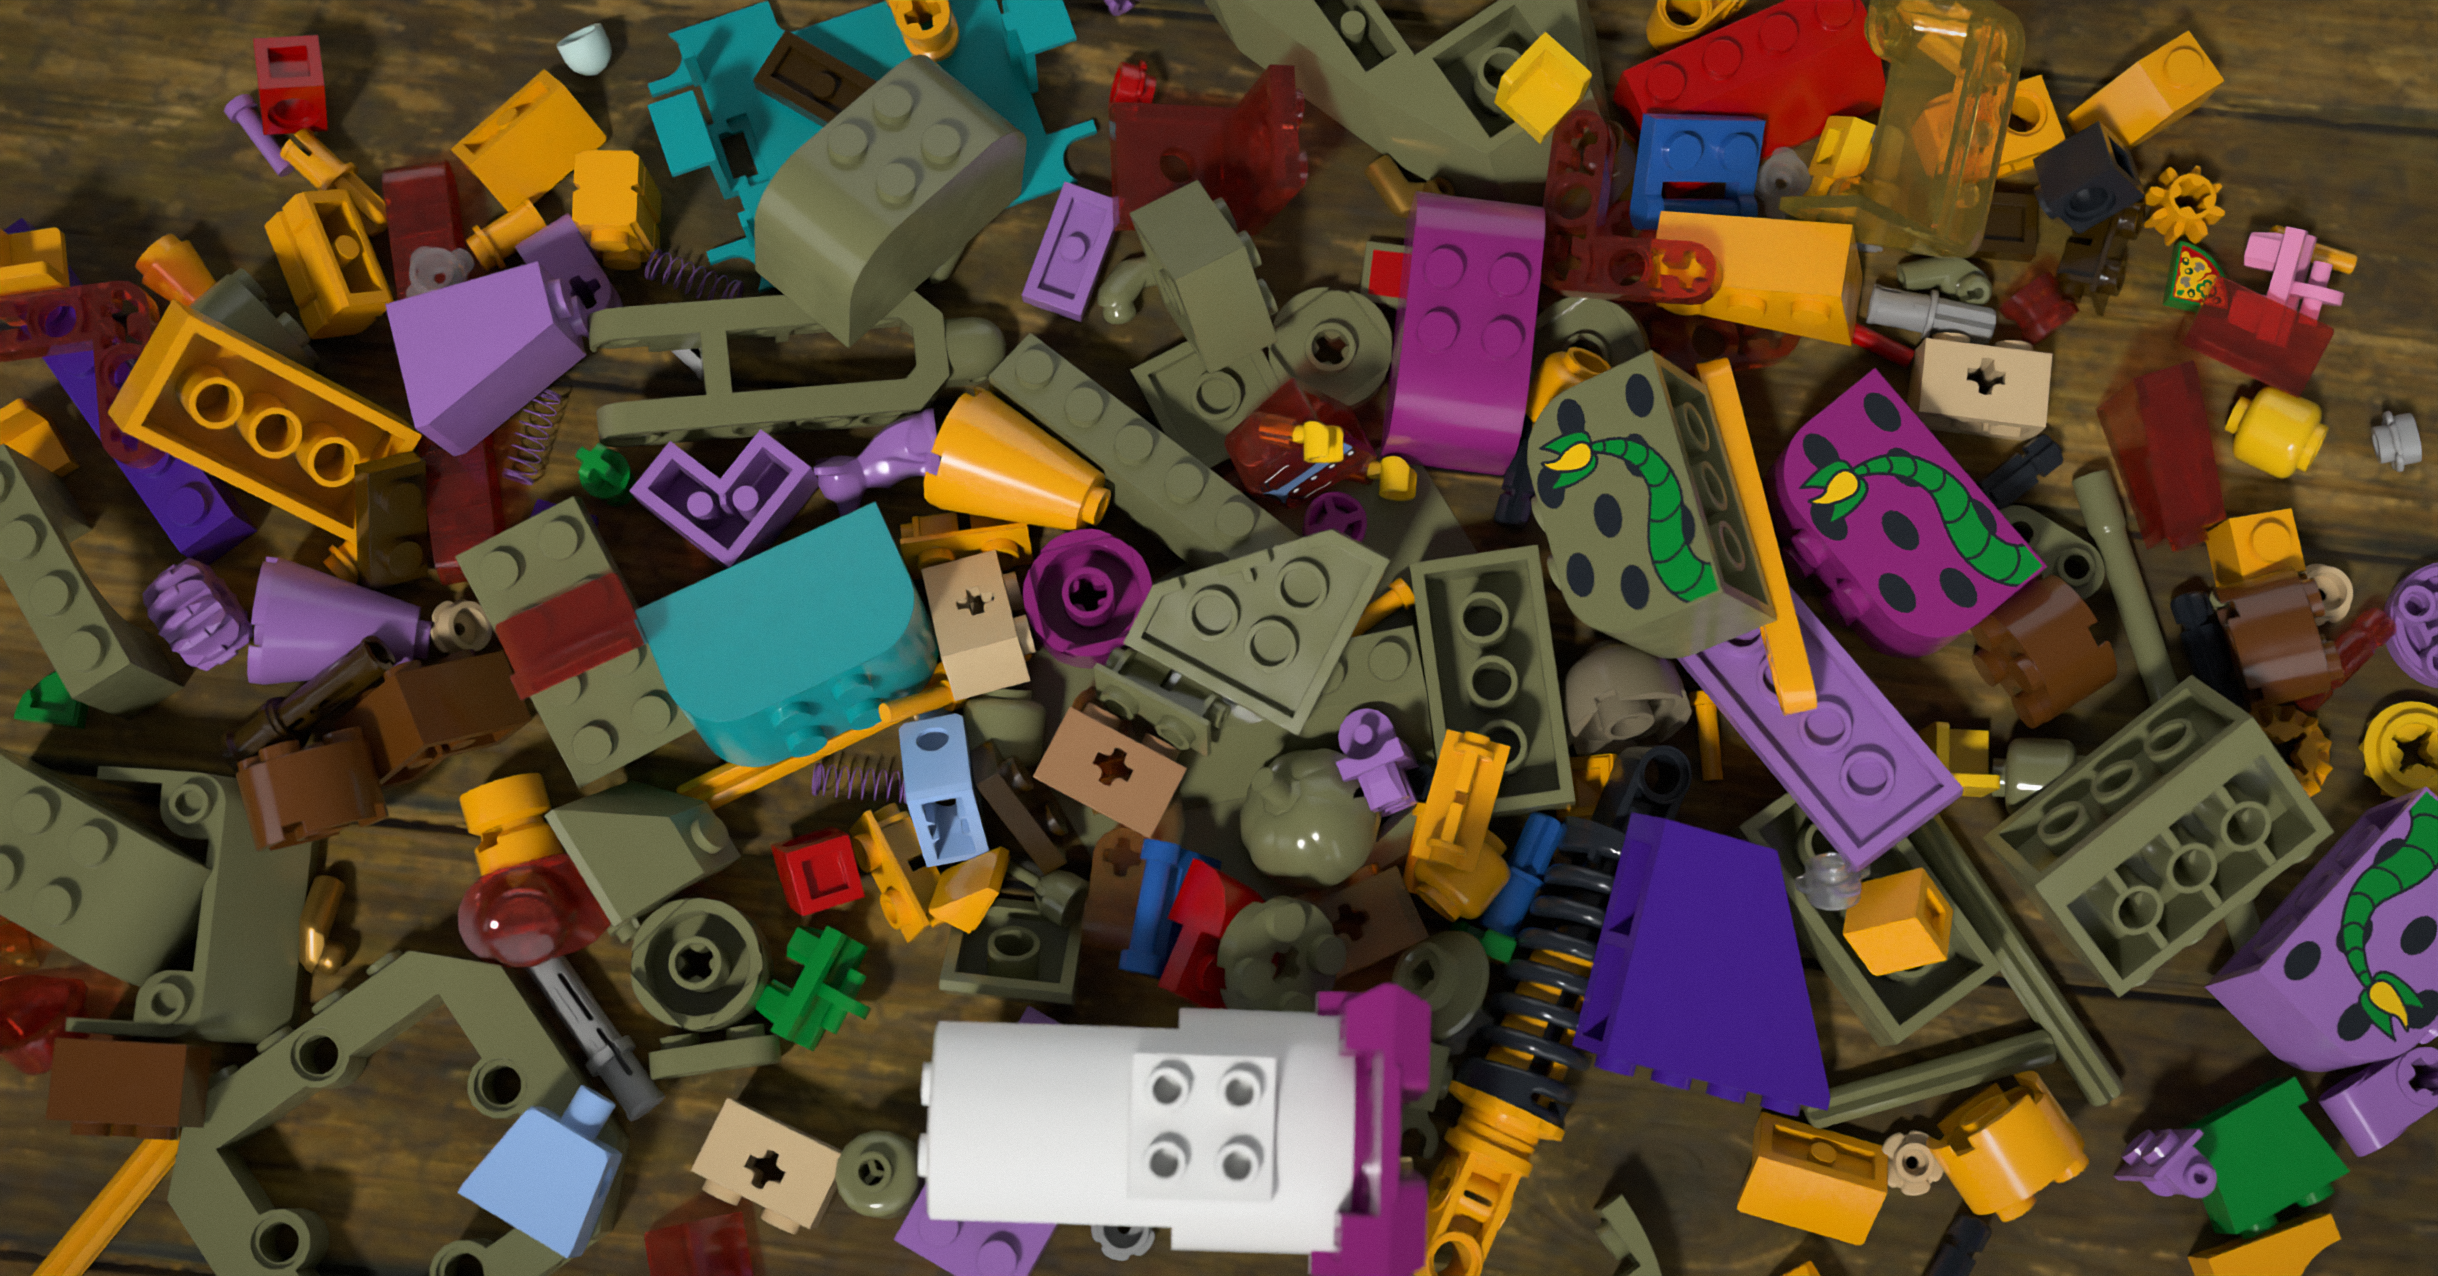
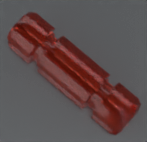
[2294,607,2397,712]

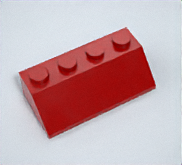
[1613,0,1889,199]

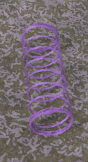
[645,248,744,300]
[502,389,562,485]
[812,763,907,804]

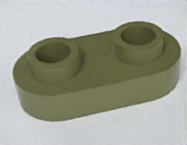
[1999,505,2105,601]
[648,1024,782,1080]

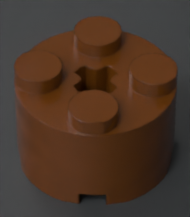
[2213,566,2344,712]
[1970,574,2117,729]
[236,726,389,852]

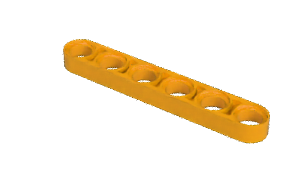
[1695,357,1817,716]

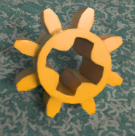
[2141,165,2225,246]

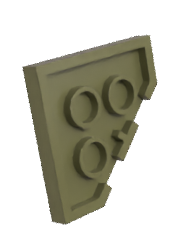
[1123,528,1392,735]

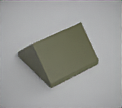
[939,898,1086,1008]

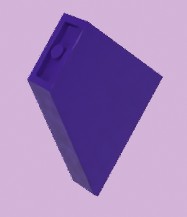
[1572,812,1831,1116]

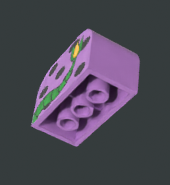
[2205,786,2438,1072]

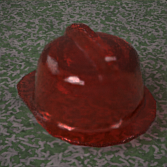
[458,853,611,968]
[0,974,91,1076]

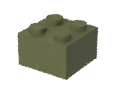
[1129,180,1278,374]

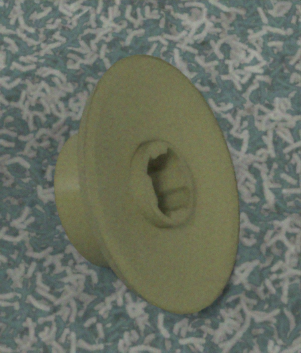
[1392,930,1489,1042]

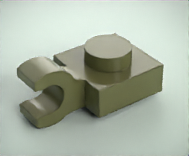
[1400,1042,1453,1159]

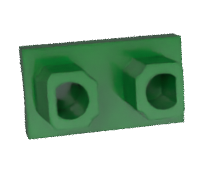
[755,925,872,1052]

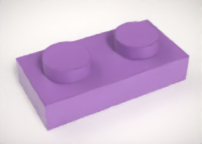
[1022,182,1124,322]

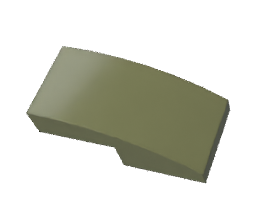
[1593,1194,1662,1276]

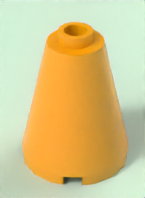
[924,386,1111,531]

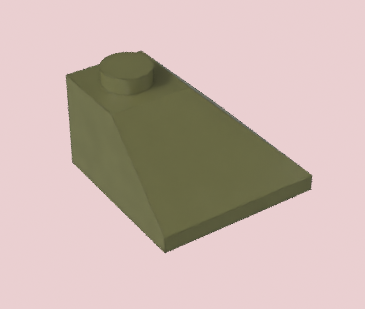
[545,780,741,927]

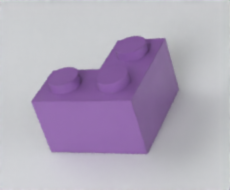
[630,429,819,570]

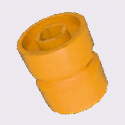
[459,773,567,886]

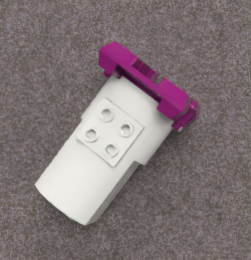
[918,984,1431,1276]

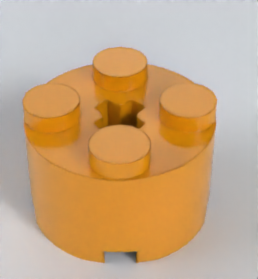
[1926,1071,2090,1222]

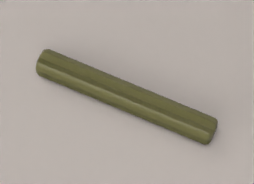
[1803,1029,2057,1129]

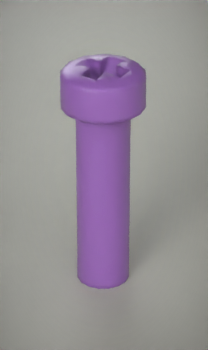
[224,94,295,177]

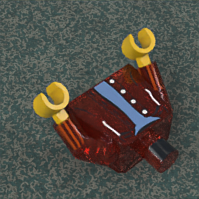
[1222,377,1417,509]

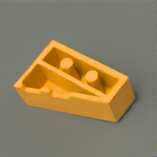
[1648,211,1863,346]

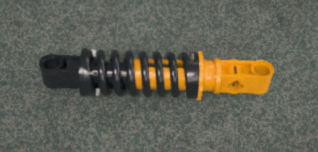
[1413,745,1692,1276]

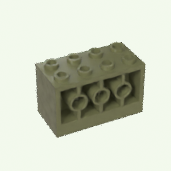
[1983,675,2334,998]

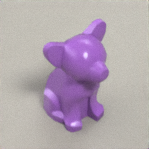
[813,409,940,517]

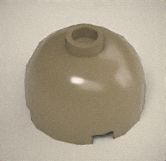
[1559,639,1692,756]

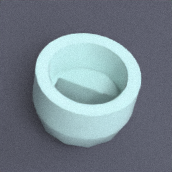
[556,23,612,76]

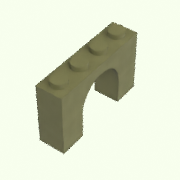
[0,443,184,721]

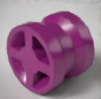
[1302,492,1367,543]

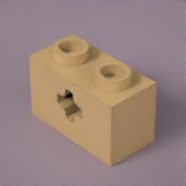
[1907,332,2052,442]
[921,550,1036,701]
[691,1098,842,1235]

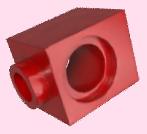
[253,35,328,135]
[771,826,865,916]

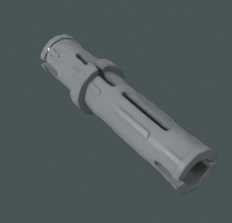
[520,939,665,1122]

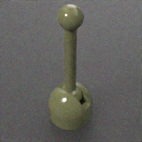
[989,847,1090,927]

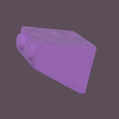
[385,261,589,456]

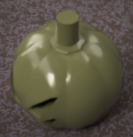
[1240,748,1382,891]

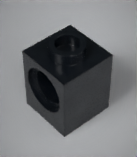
[2033,121,2145,234]

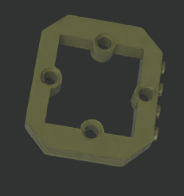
[167,950,630,1276]

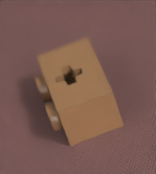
[1033,702,1187,839]

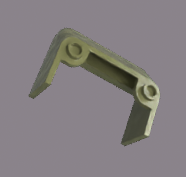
[65,766,320,1045]

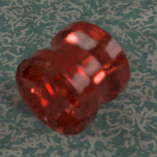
[1998,271,2081,347]

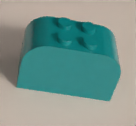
[635,502,939,767]

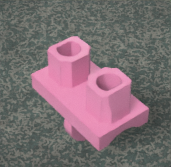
[2227,227,2345,348]

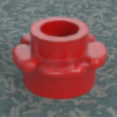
[1108,60,1156,120]

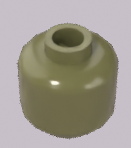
[962,687,1047,768]
[1992,737,2086,816]
[835,1130,927,1219]

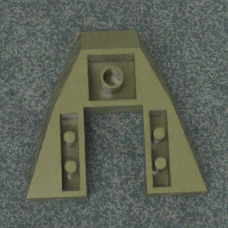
[1205,0,1610,207]

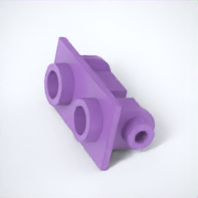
[2113,1129,2217,1198]

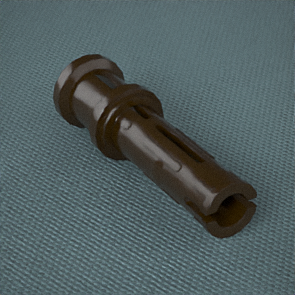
[220,635,396,773]

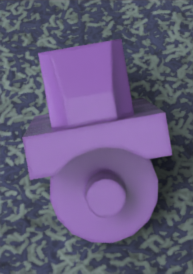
[1336,708,1419,817]

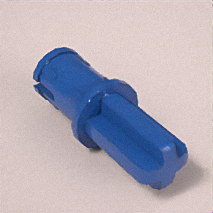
[1477,812,1563,941]

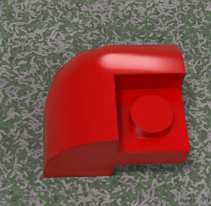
[1157,858,1280,1010]

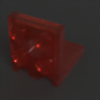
[1109,64,1308,235]

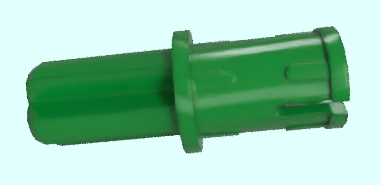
[575,442,636,507]

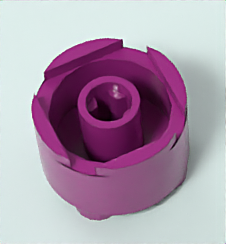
[1023,529,1152,669]

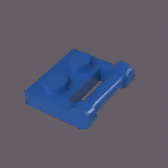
[1630,113,1766,230]
[1118,839,1222,980]

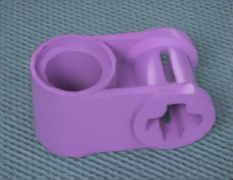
[515,213,624,338]
[2317,1047,2438,1157]

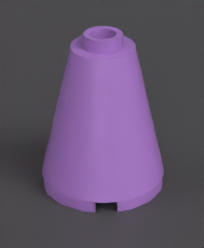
[247,556,433,685]

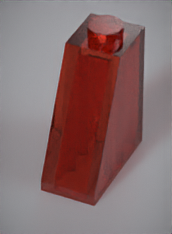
[2096,360,2227,553]

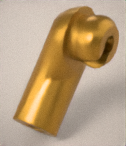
[1364,155,1456,218]
[299,875,347,976]

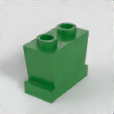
[2181,1077,2350,1239]

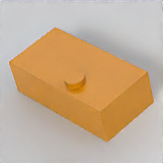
[107,299,422,545]

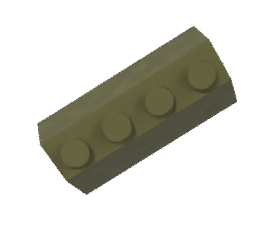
[1163,625,1434,810]

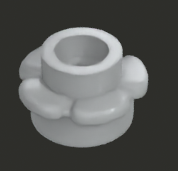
[2371,411,2422,472]
[1091,1224,1155,1261]

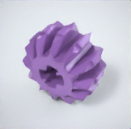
[143,558,253,671]

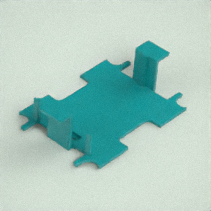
[647,0,1097,293]

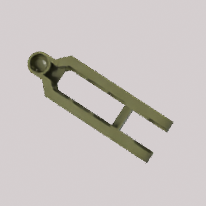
[587,291,1007,447]

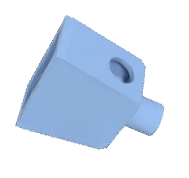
[899,708,990,867]
[458,1085,622,1258]

